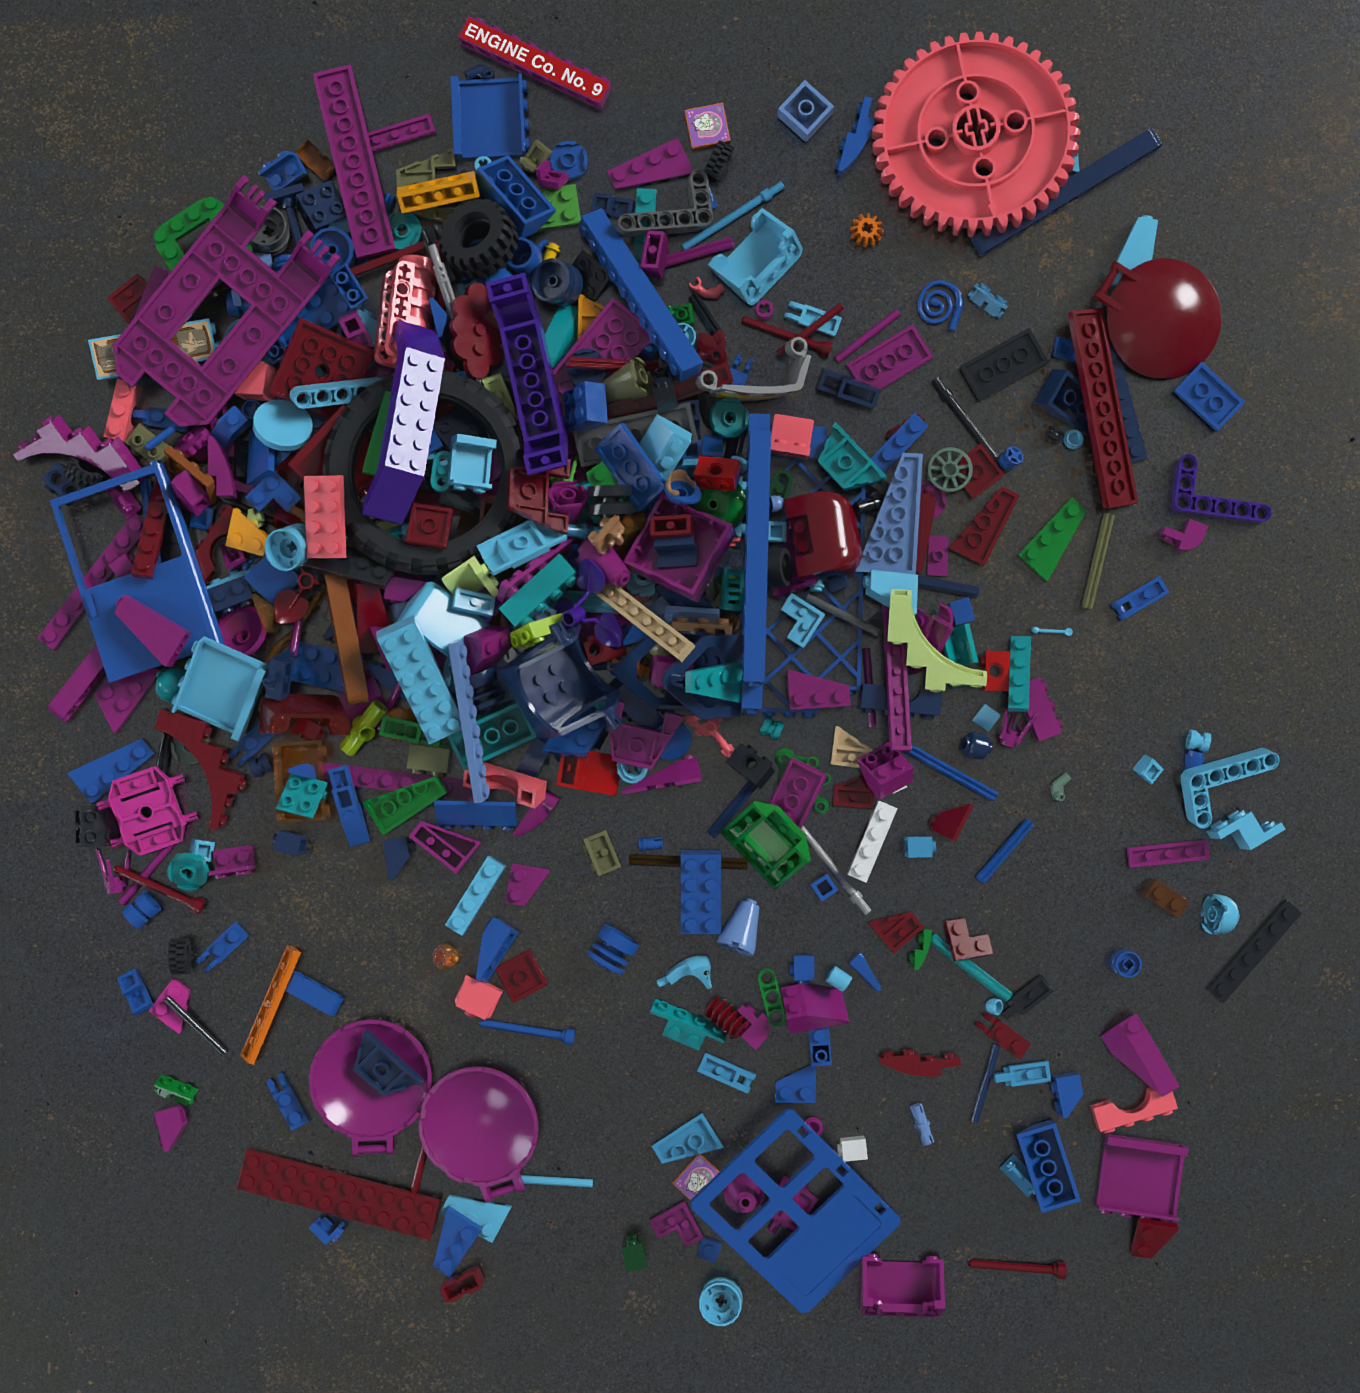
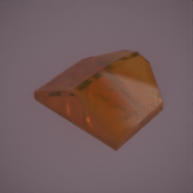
[251,593,280,634]

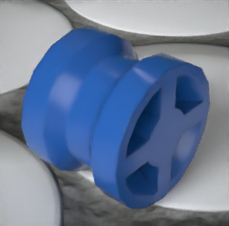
[998,446,1023,471]

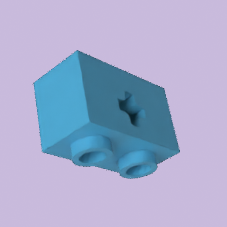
[904,836,936,858]

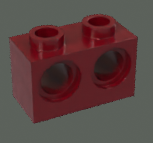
[580,635,627,665]

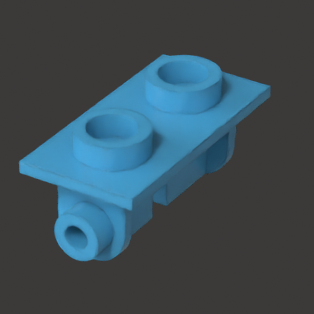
[968,283,1008,318]
[1000,1154,1035,1197]

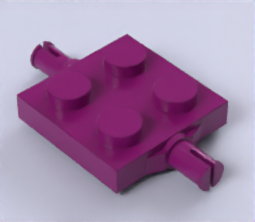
[767,1175,818,1235]

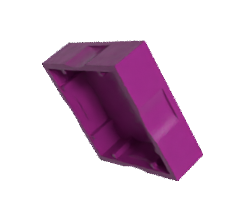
[623,493,736,603]

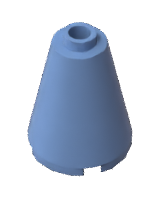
[716,898,759,957]

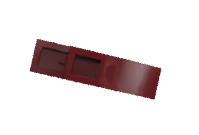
[877,1049,961,1077]

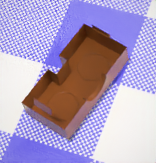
[295,140,336,183]

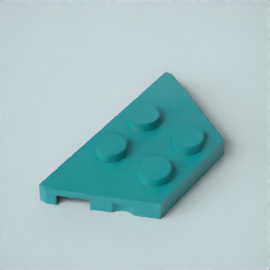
[818,422,887,491]

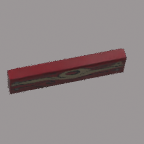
[350,241,428,280]

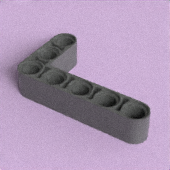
[615,169,713,237]

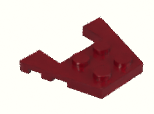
[507,459,570,535]

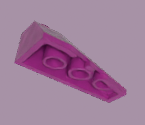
[1101,1013,1180,1097]

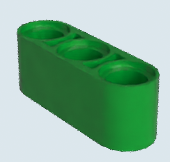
[757,968,786,1027]

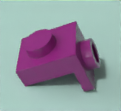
[536,159,569,190]

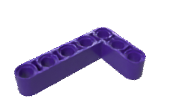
[1170,454,1272,524]

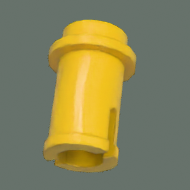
[542,242,560,261]

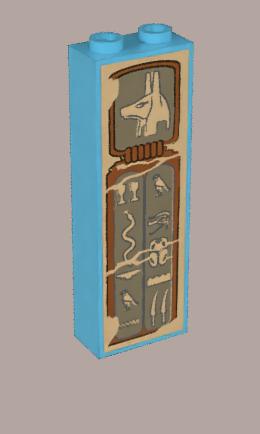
[88,318,219,381]

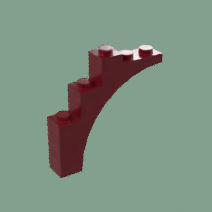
[155,708,246,831]

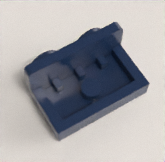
[207,575,257,615]

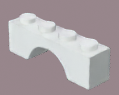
[846,801,898,883]

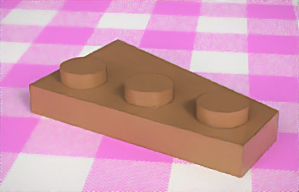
[672,617,733,634]

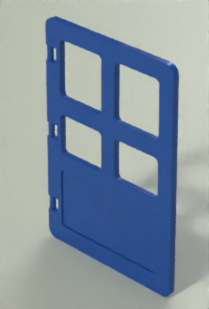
[690,1109,901,1313]

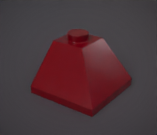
[929,803,974,842]

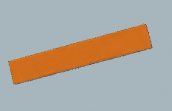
[240,945,301,1065]

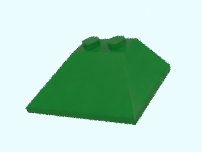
[720,801,811,890]

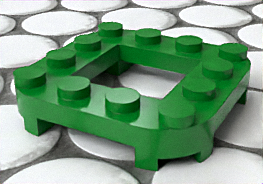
[154,197,253,294]

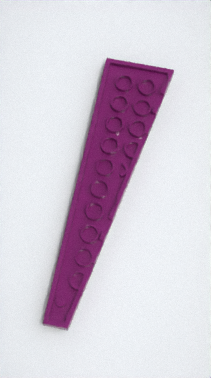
[469,297,651,496]

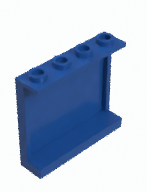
[451,73,530,160]

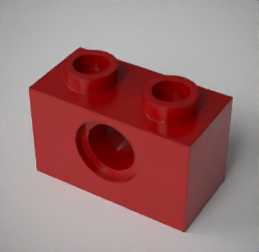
[694,456,741,491]
[979,650,1010,692]

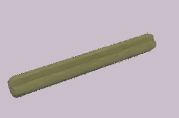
[1081,513,1115,610]

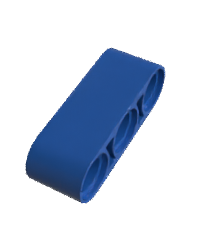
[285,971,344,1017]

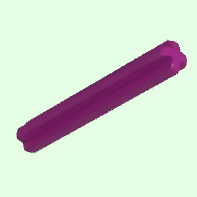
[664,237,734,268]

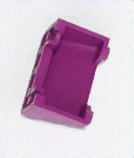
[860,1254,945,1318]

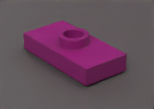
[926,536,949,577]

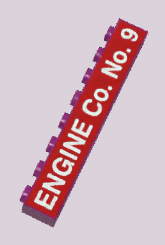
[458,16,611,110]

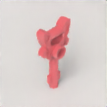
[684,715,735,758]

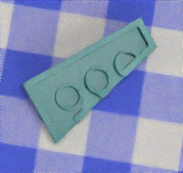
[685,662,743,703]

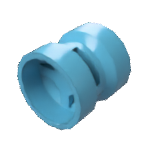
[1186,729,1211,753]

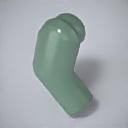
[1051,772,1071,802]

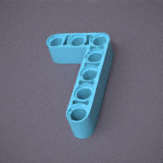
[290,377,383,430]
[1181,748,1279,829]

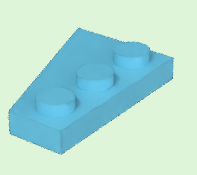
[439,1195,512,1243]

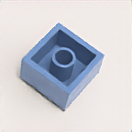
[777,80,834,142]

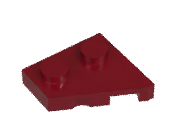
[107,273,147,324]
[833,775,874,809]
[1130,1218,1179,1259]

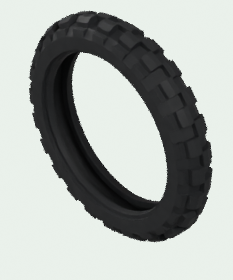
[323,370,525,575]

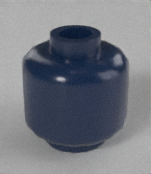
[961,732,992,760]

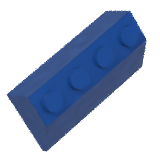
[476,155,556,238]
[434,800,519,830]
[1016,1119,1081,1213]

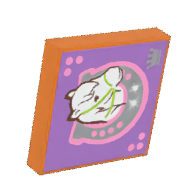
[684,103,731,150]
[672,1154,720,1200]

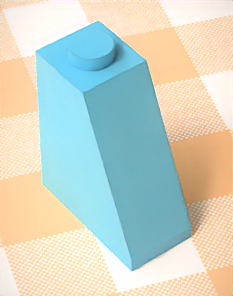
[863,570,918,615]

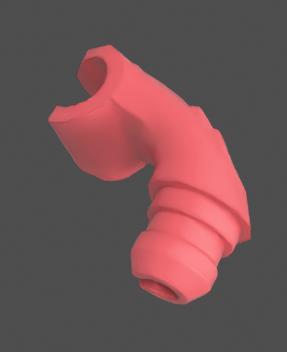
[689,277,725,299]

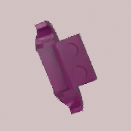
[906,601,954,674]

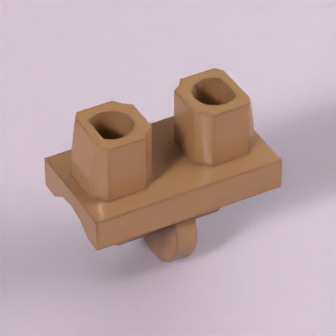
[588,514,625,555]

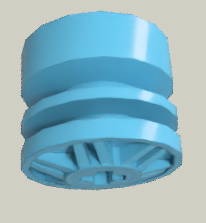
[265,523,308,571]
[699,1277,743,1326]

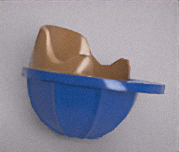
[664,469,702,505]

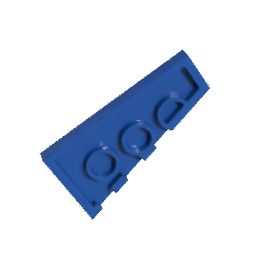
[67,738,156,804]

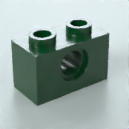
[622,1233,648,1272]

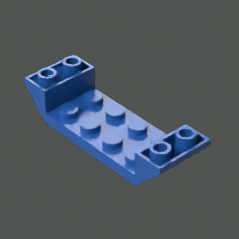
[266,264,368,365]

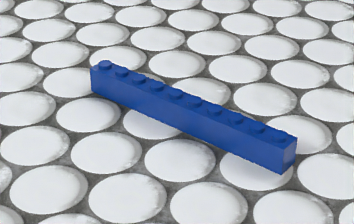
[579,208,703,382]

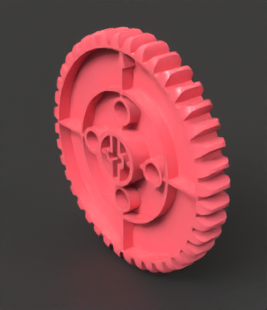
[872,32,1080,237]

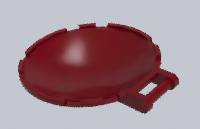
[1093,258,1222,379]

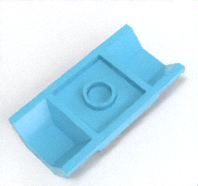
[477,510,567,576]

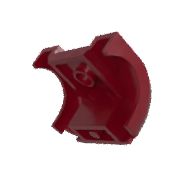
[784,491,863,580]

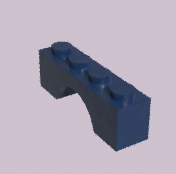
[858,684,942,719]

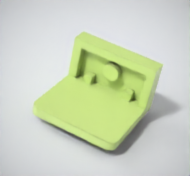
[442,556,499,598]

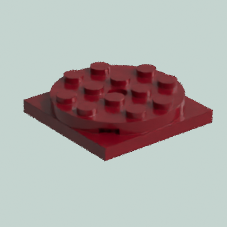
[269,318,375,418]

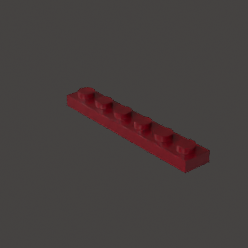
[131,470,176,580]

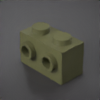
[125,423,169,465]
[407,744,452,777]

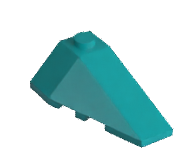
[545,305,578,370]

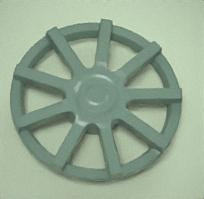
[928,447,973,492]

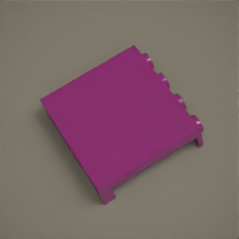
[1095,1133,1189,1223]

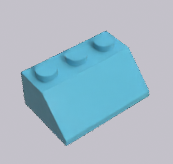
[639,414,692,481]

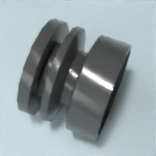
[251,206,292,257]

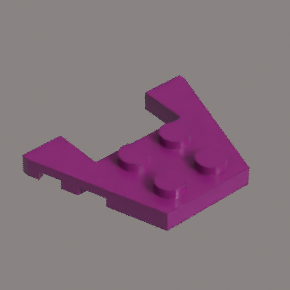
[606,700,684,770]

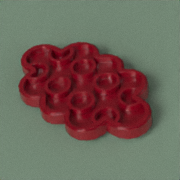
[449,282,503,380]

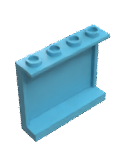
[171,636,269,741]

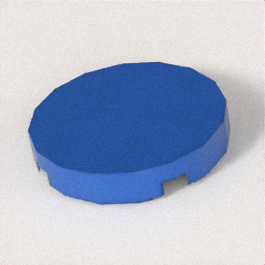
[549,140,588,181]
[657,723,692,760]

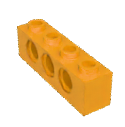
[397,171,480,214]

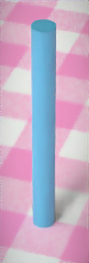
[512,1175,593,1188]

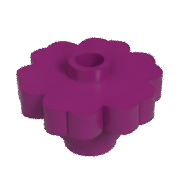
[174,425,210,462]

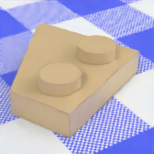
[830,726,873,768]

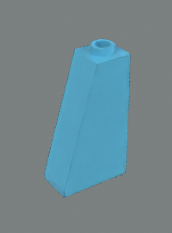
[1109,215,1158,290]

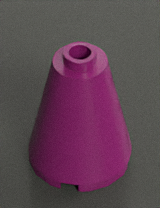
[548,481,588,525]
[575,539,630,587]
[724,1173,764,1214]

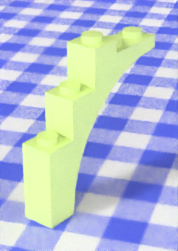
[888,589,987,692]

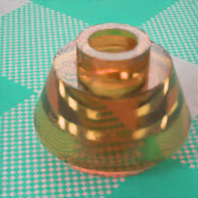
[433,943,459,970]

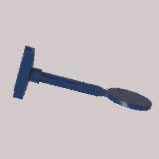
[265,183,306,247]

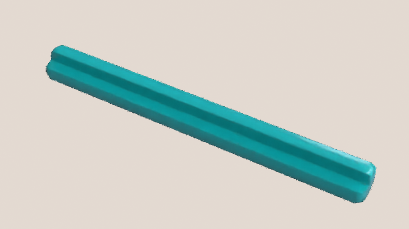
[930,934,1013,1002]

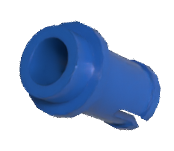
[638,836,663,852]

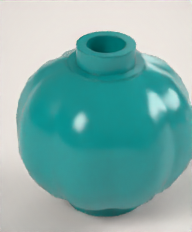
[155,667,186,702]

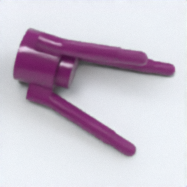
[999,709,1038,748]
[96,848,131,894]

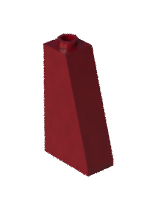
[916,490,937,574]
[353,579,390,654]

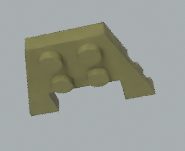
[396,148,456,223]

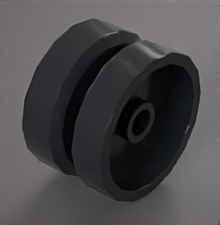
[587,485,633,517]

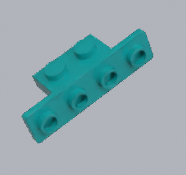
[934,610,978,689]
[650,999,728,1051]

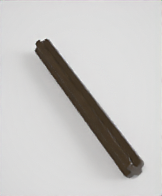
[629,854,748,870]

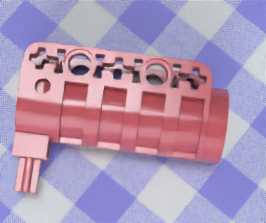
[374,255,455,372]

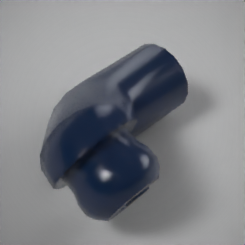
[464,64,494,80]

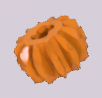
[850,213,884,248]

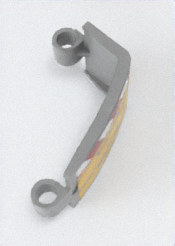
[695,337,811,401]

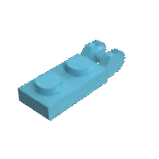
[784,301,842,338]

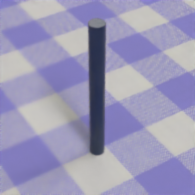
[970,1044,1000,1124]

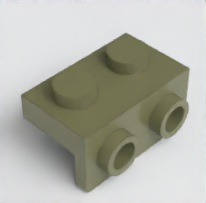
[582,830,621,877]

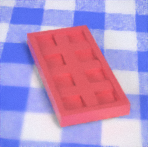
[304,475,346,558]

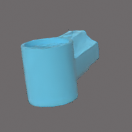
[825,966,852,992]

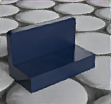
[654,536,698,569]

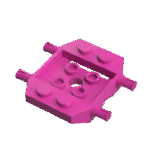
[96,766,198,856]

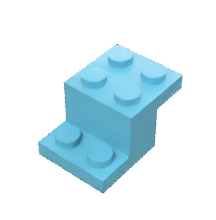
[1206,810,1286,850]

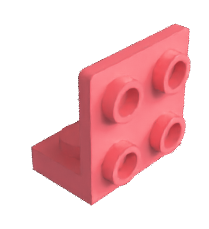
[771,414,814,460]

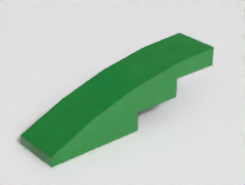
[362,391,391,476]
[379,715,453,750]

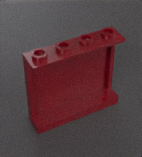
[286,405,374,499]

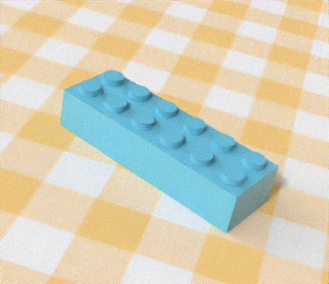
[376,615,462,744]

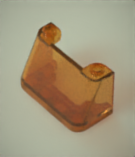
[272,740,330,824]

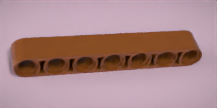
[323,573,369,705]

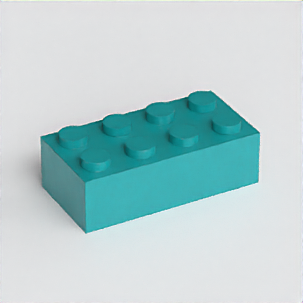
[499,554,577,628]
[447,699,537,771]

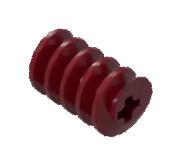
[705,997,750,1039]

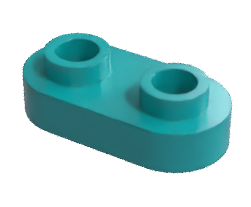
[431,451,451,492]

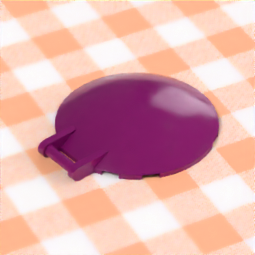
[309,1019,432,1157]
[419,1067,539,1203]

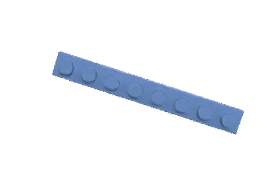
[448,639,490,803]

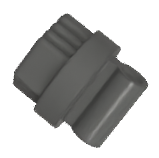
[865,480,889,499]

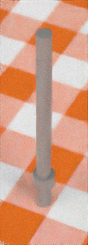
[801,826,871,915]

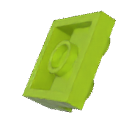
[509,613,563,650]

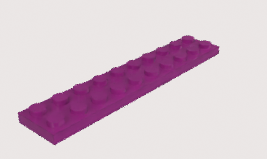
[313,64,396,260]

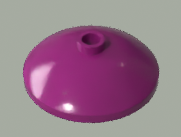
[218,606,267,656]

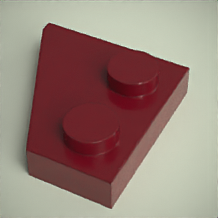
[868,912,924,953]

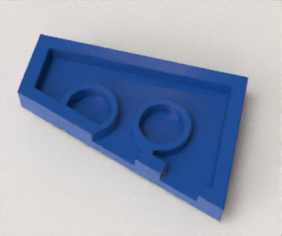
[433,1206,483,1277]

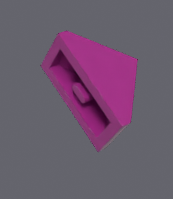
[220,543,250,572]

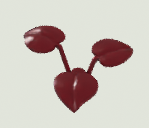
[274,565,353,624]

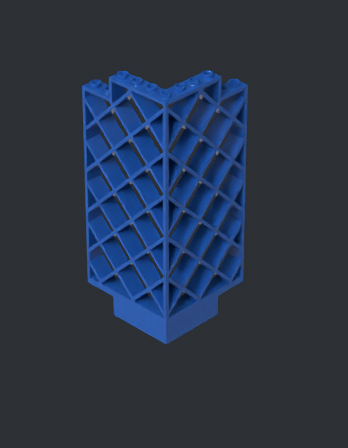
[741,414,866,718]

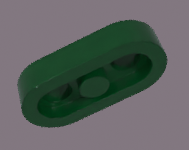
[770,470,793,505]

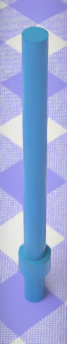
[681,181,785,250]

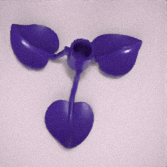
[554,558,623,648]

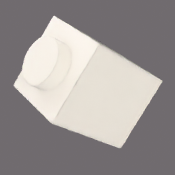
[837,1136,868,1162]

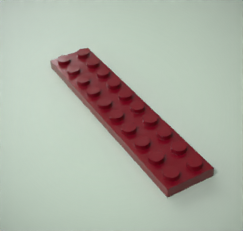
[1067,308,1138,509]
[236,1148,441,1241]

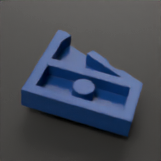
[775,1064,816,1103]

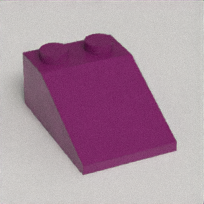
[781,984,849,1034]

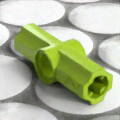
[339,700,388,756]

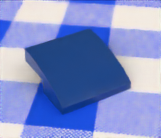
[244,555,300,606]

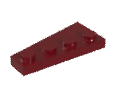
[948,486,1020,567]

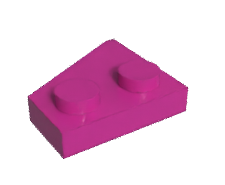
[149,978,190,1034]

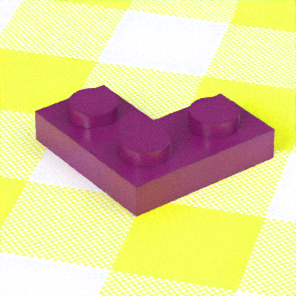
[649,1200,704,1247]

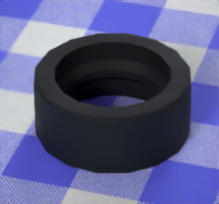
[767,548,792,587]

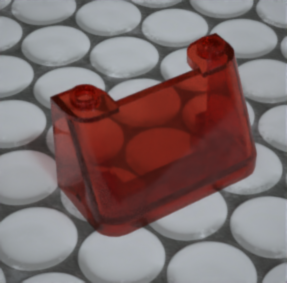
[259,694,350,735]

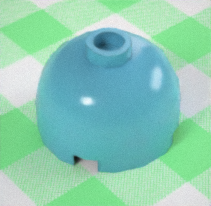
[1201,894,1240,935]

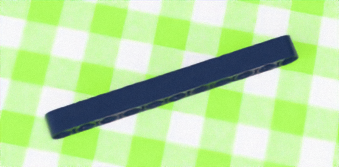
[970,128,1163,256]

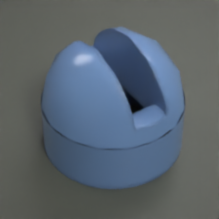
[769,495,784,512]

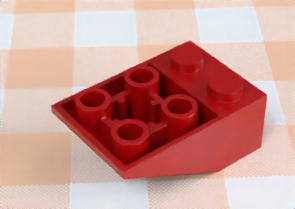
[556,751,620,796]

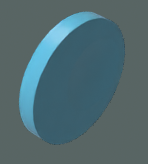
[253,400,313,451]

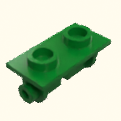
[154,1075,199,1107]

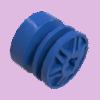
[587,924,640,975]

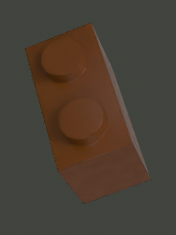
[1140,878,1190,918]

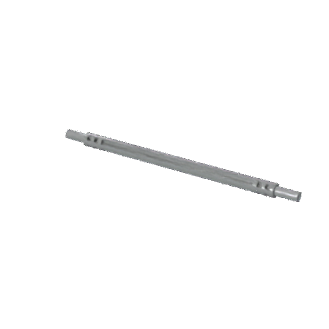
[428,244,492,439]

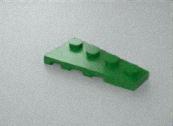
[1017,497,1087,582]
[362,776,449,836]

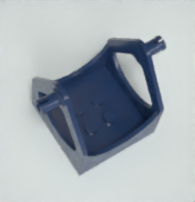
[497,621,623,739]
[609,630,743,719]

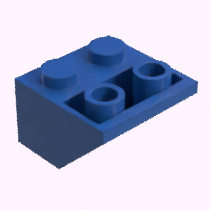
[563,381,608,432]

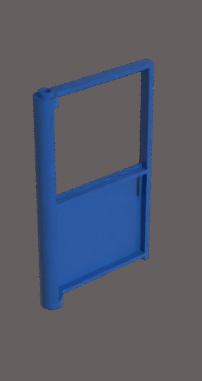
[50,460,225,683]

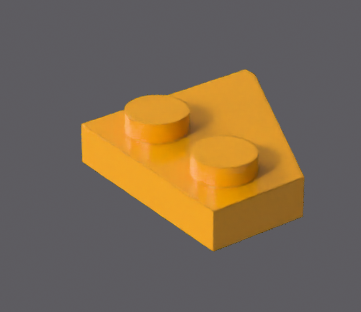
[225,508,268,557]

